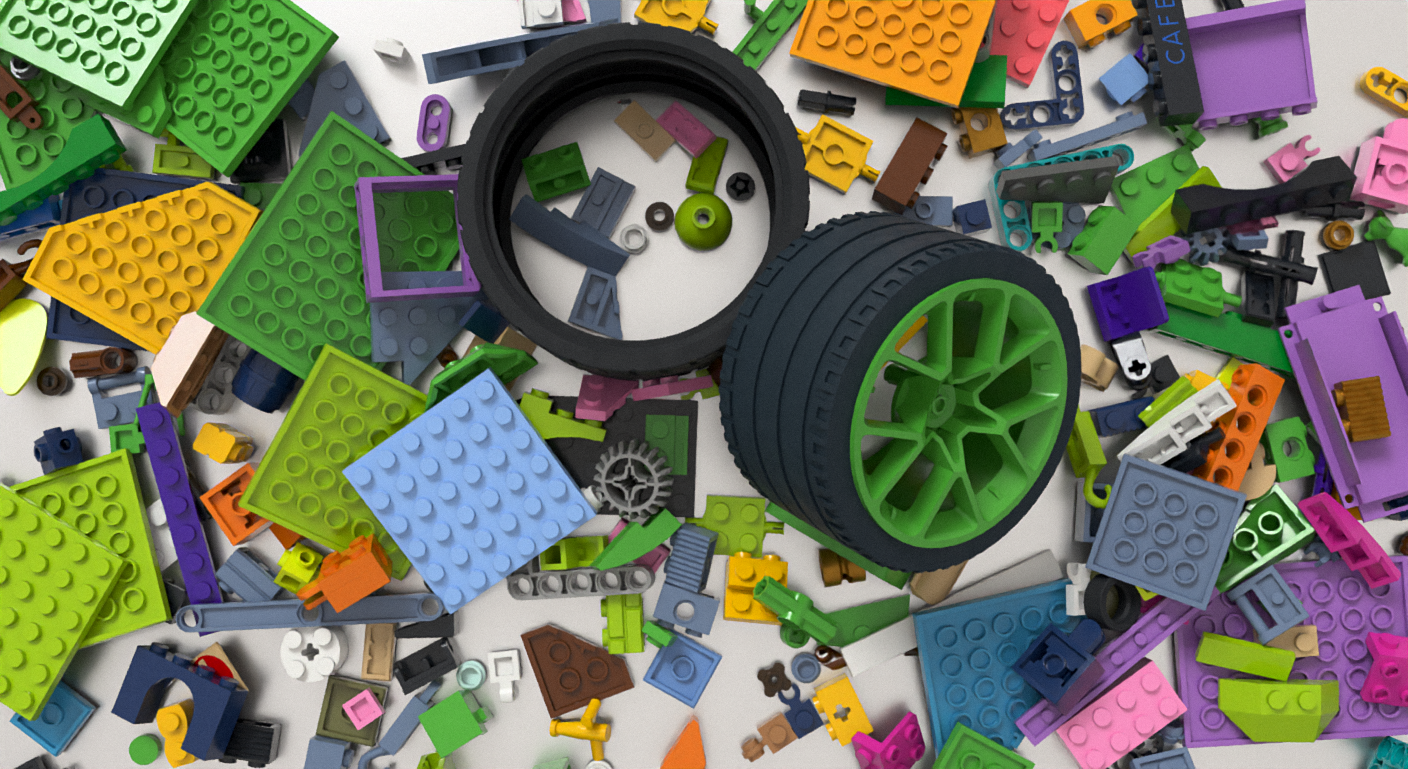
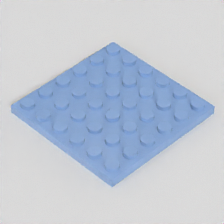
[342,367,597,615]

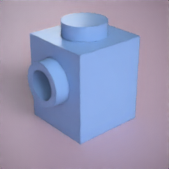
[1099,53,1148,105]

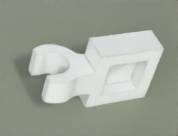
[1066,562,1091,616]
[488,649,521,703]

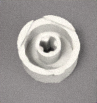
[280,619,349,682]

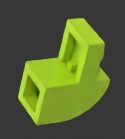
[540,535,609,570]

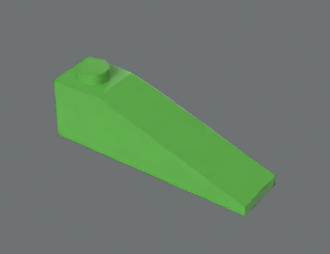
[1215,483,1315,595]

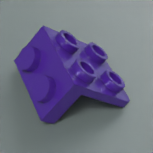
[1087,266,1169,342]

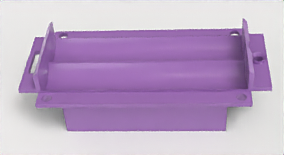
[1277,285,1408,523]

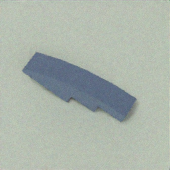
[509,194,630,276]

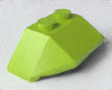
[1218,678,1339,743]

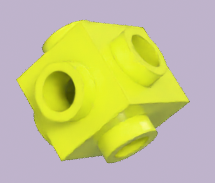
[273,542,324,594]

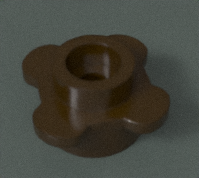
[757,663,791,697]

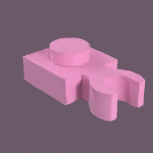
[1263,135,1321,184]

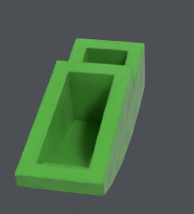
[590,508,682,571]

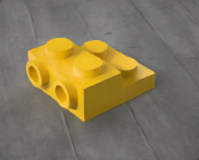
[723,552,788,626]

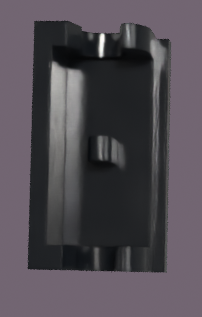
[393,637,462,695]

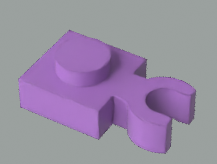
[1132,235,1191,268]

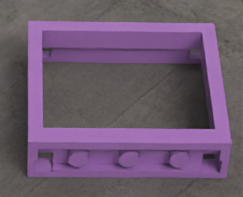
[354,174,482,303]

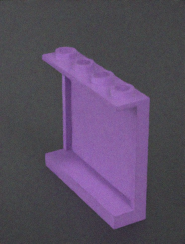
[1185,0,1318,131]

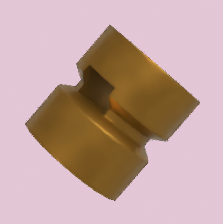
[818,548,866,588]

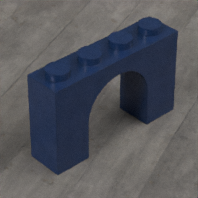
[111,642,248,761]

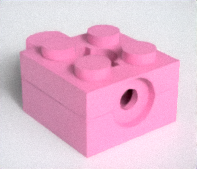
[1350,118,1408,214]

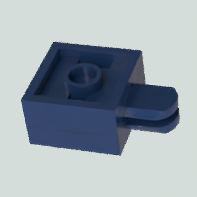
[1011,619,1106,717]

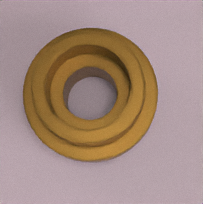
[1323,220,1354,250]

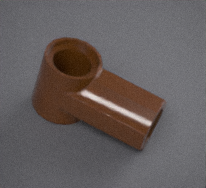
[69,347,137,378]

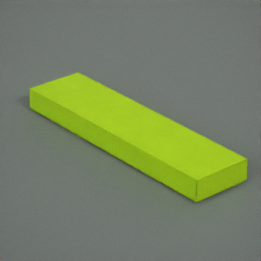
[1124,166,1222,265]

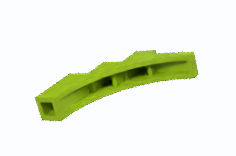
[520,388,607,442]

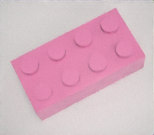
[1053,657,1188,769]

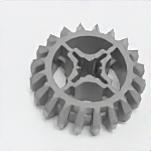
[593,439,674,520]

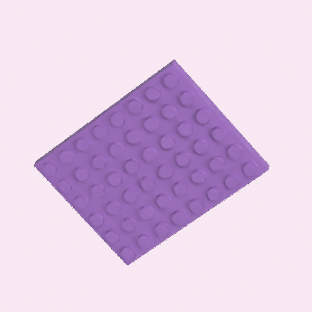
[1174,555,1408,748]

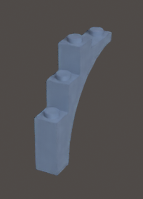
[422,18,619,84]

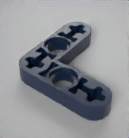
[999,40,1084,132]

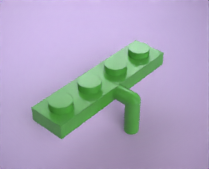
[733,0,808,71]

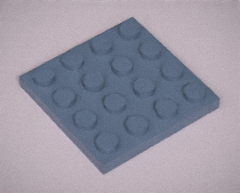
[1085,453,1247,611]

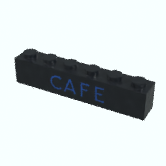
[1132,0,1204,127]

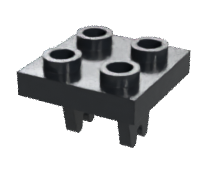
[230,119,291,184]

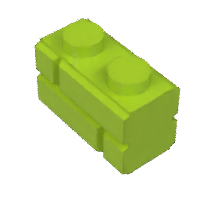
[601,593,645,654]

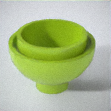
[674,193,733,251]

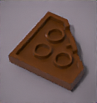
[520,624,635,719]

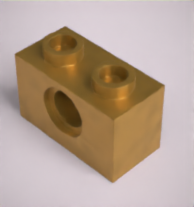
[951,107,1008,159]

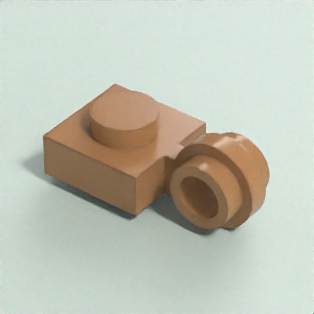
[741,711,798,762]

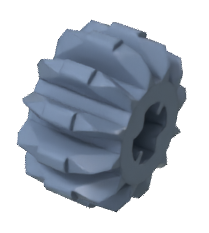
[1179,226,1230,266]

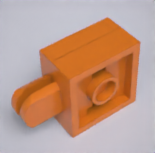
[199,462,273,546]
[296,533,393,613]

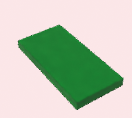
[885,55,1007,109]

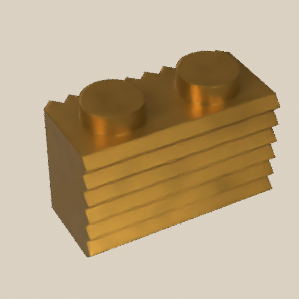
[1331,376,1391,443]

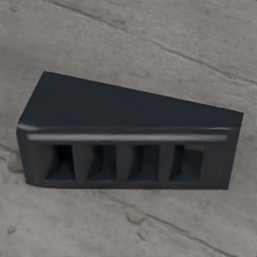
[394,611,459,639]

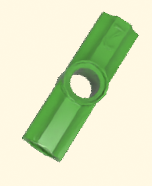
[753,576,837,644]

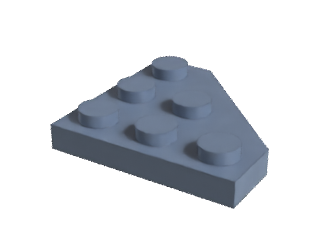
[298,60,390,157]

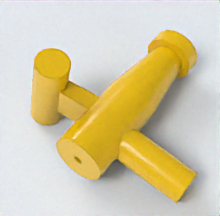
[549,699,611,761]

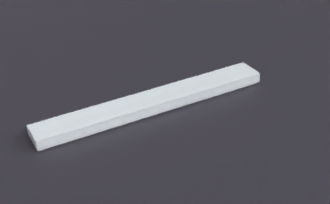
[839,549,1064,677]

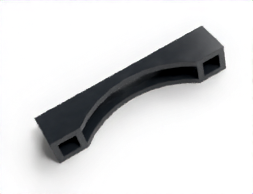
[1170,156,1357,234]

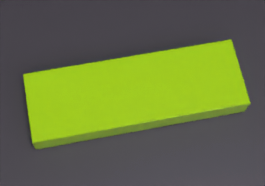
[1195,631,1296,682]

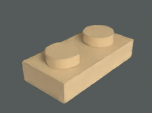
[1253,624,1319,657]

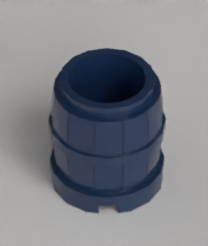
[231,348,299,414]

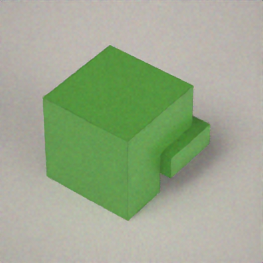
[418,690,494,759]

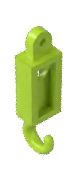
[1066,405,1112,509]

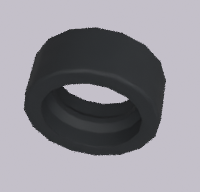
[1083,574,1141,632]

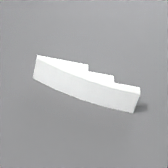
[1117,379,1237,465]

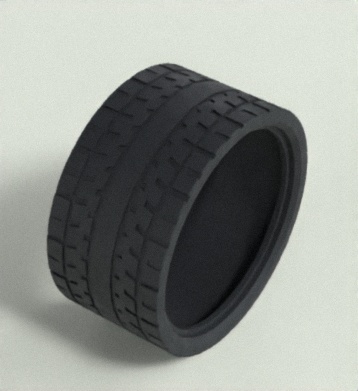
[457,22,810,381]

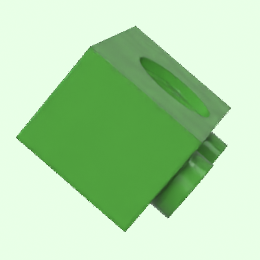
[1259,416,1315,483]

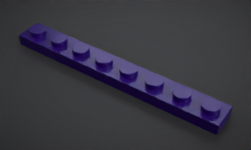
[135,402,224,637]

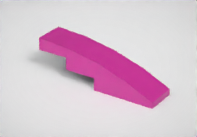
[1297,492,1401,589]

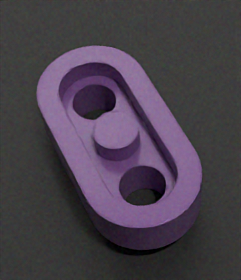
[416,94,451,152]

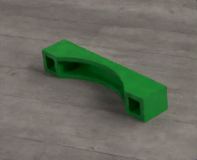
[0,114,127,226]

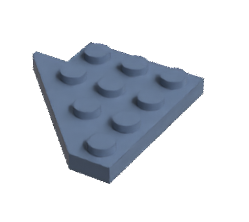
[370,271,489,386]

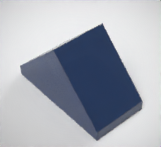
[458,299,510,344]

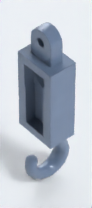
[358,680,442,769]

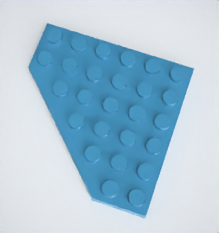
[912,578,1088,759]

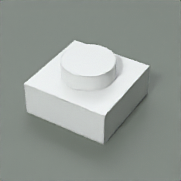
[373,38,410,65]

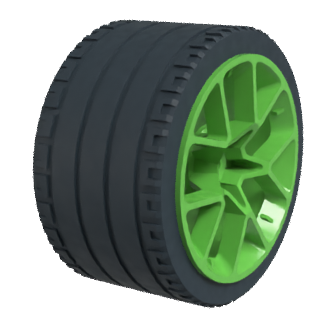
[719,211,1082,573]

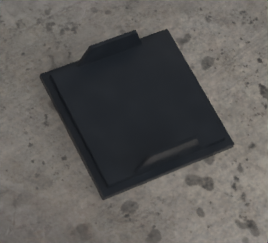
[1317,240,1391,300]

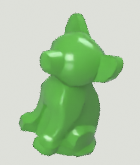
[1364,210,1408,267]

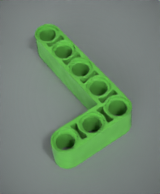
[765,502,912,590]

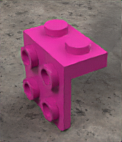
[1360,632,1408,707]
[851,712,925,769]

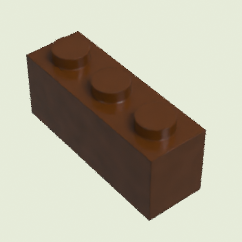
[872,117,948,215]

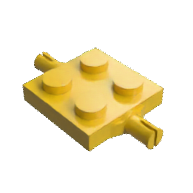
[634,0,719,35]
[795,114,881,194]

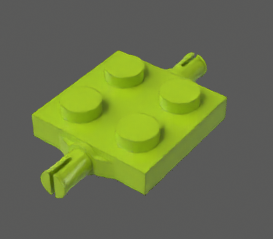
[685,494,784,557]

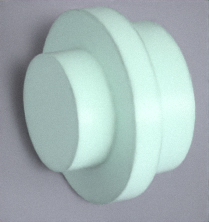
[456,660,486,691]

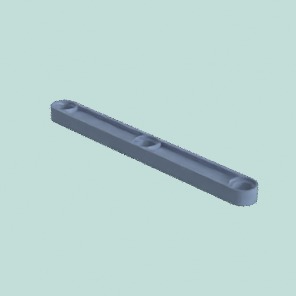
[175,593,445,633]

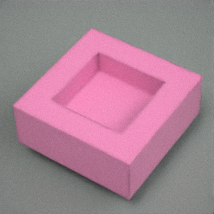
[342,687,385,730]

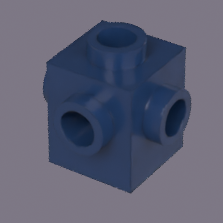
[34,427,84,475]

